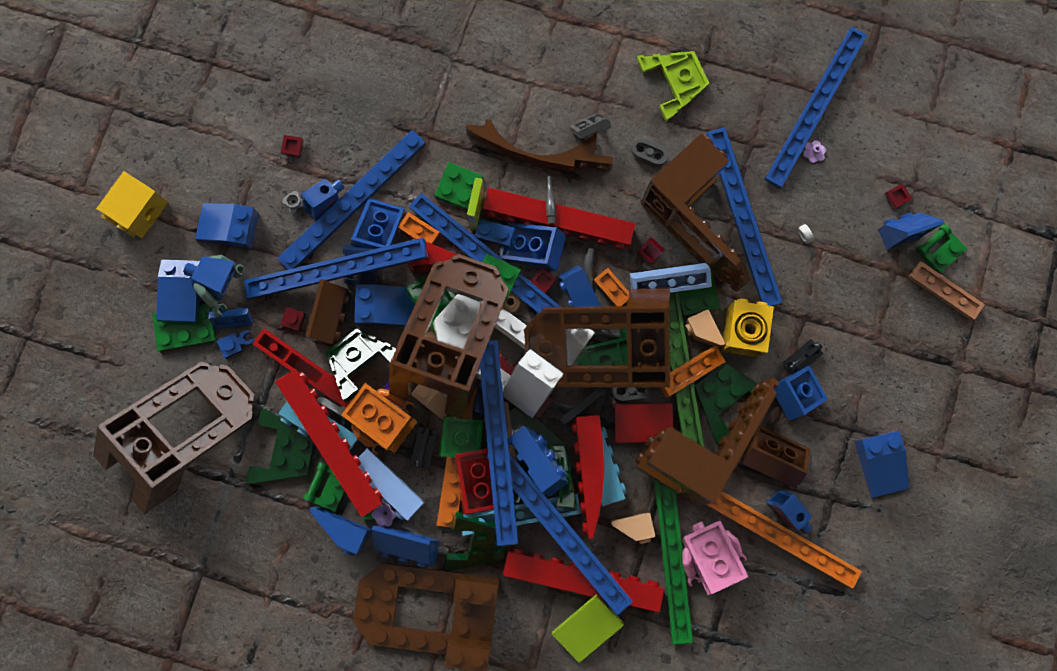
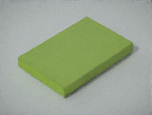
[467,178,485,231]
[552,594,624,663]

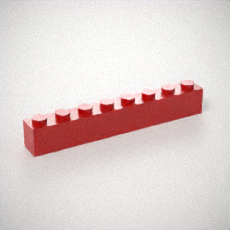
[483,187,636,250]
[275,369,383,517]
[503,548,664,612]

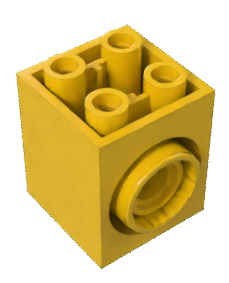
[96,171,169,238]
[721,299,774,358]

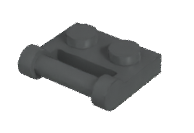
[570,114,611,139]

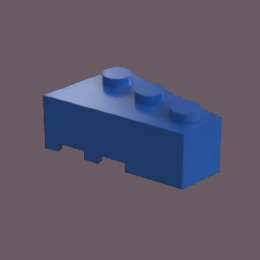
[558,265,601,307]
[508,426,569,496]

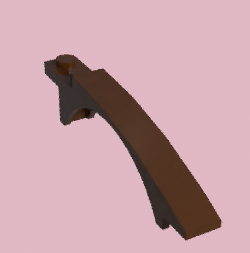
[466,119,613,172]

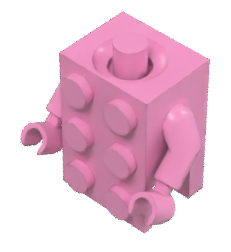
[681,521,748,595]

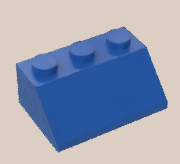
[372,526,441,567]

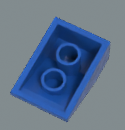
[351,198,404,249]
[195,203,259,249]
[878,212,945,250]
[499,223,566,271]
[157,260,201,323]
[355,284,415,326]
[854,431,909,498]
[309,506,372,556]

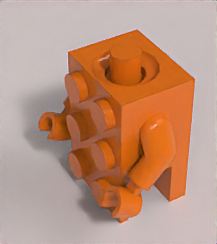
[341,383,418,455]

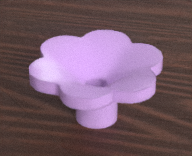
[803,141,826,163]
[372,504,396,526]

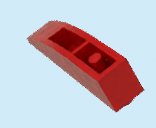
[252,328,350,408]
[572,415,604,539]

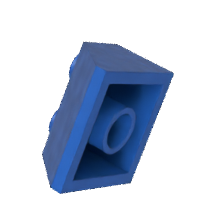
[773,366,828,420]

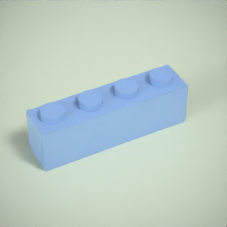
[630,263,712,293]
[358,448,426,521]

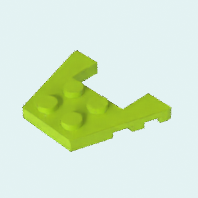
[636,51,709,122]

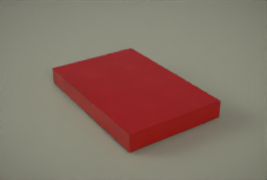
[614,403,673,443]

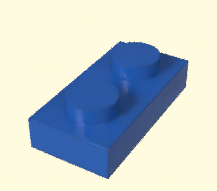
[475,219,517,248]
[209,308,253,329]

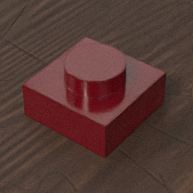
[280,135,304,158]
[884,183,912,209]
[638,237,665,264]
[530,267,557,294]
[280,307,306,332]

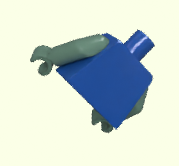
[183,255,244,317]

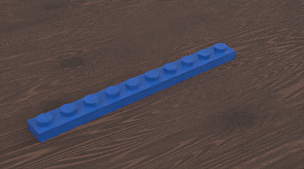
[764,26,867,189]
[706,127,783,306]
[277,129,426,270]
[409,193,561,313]
[244,238,428,300]
[480,340,518,546]
[486,453,633,615]

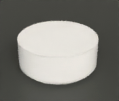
[798,224,814,244]

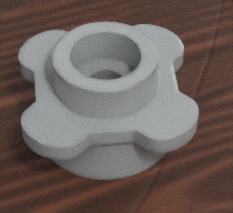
[283,191,303,213]

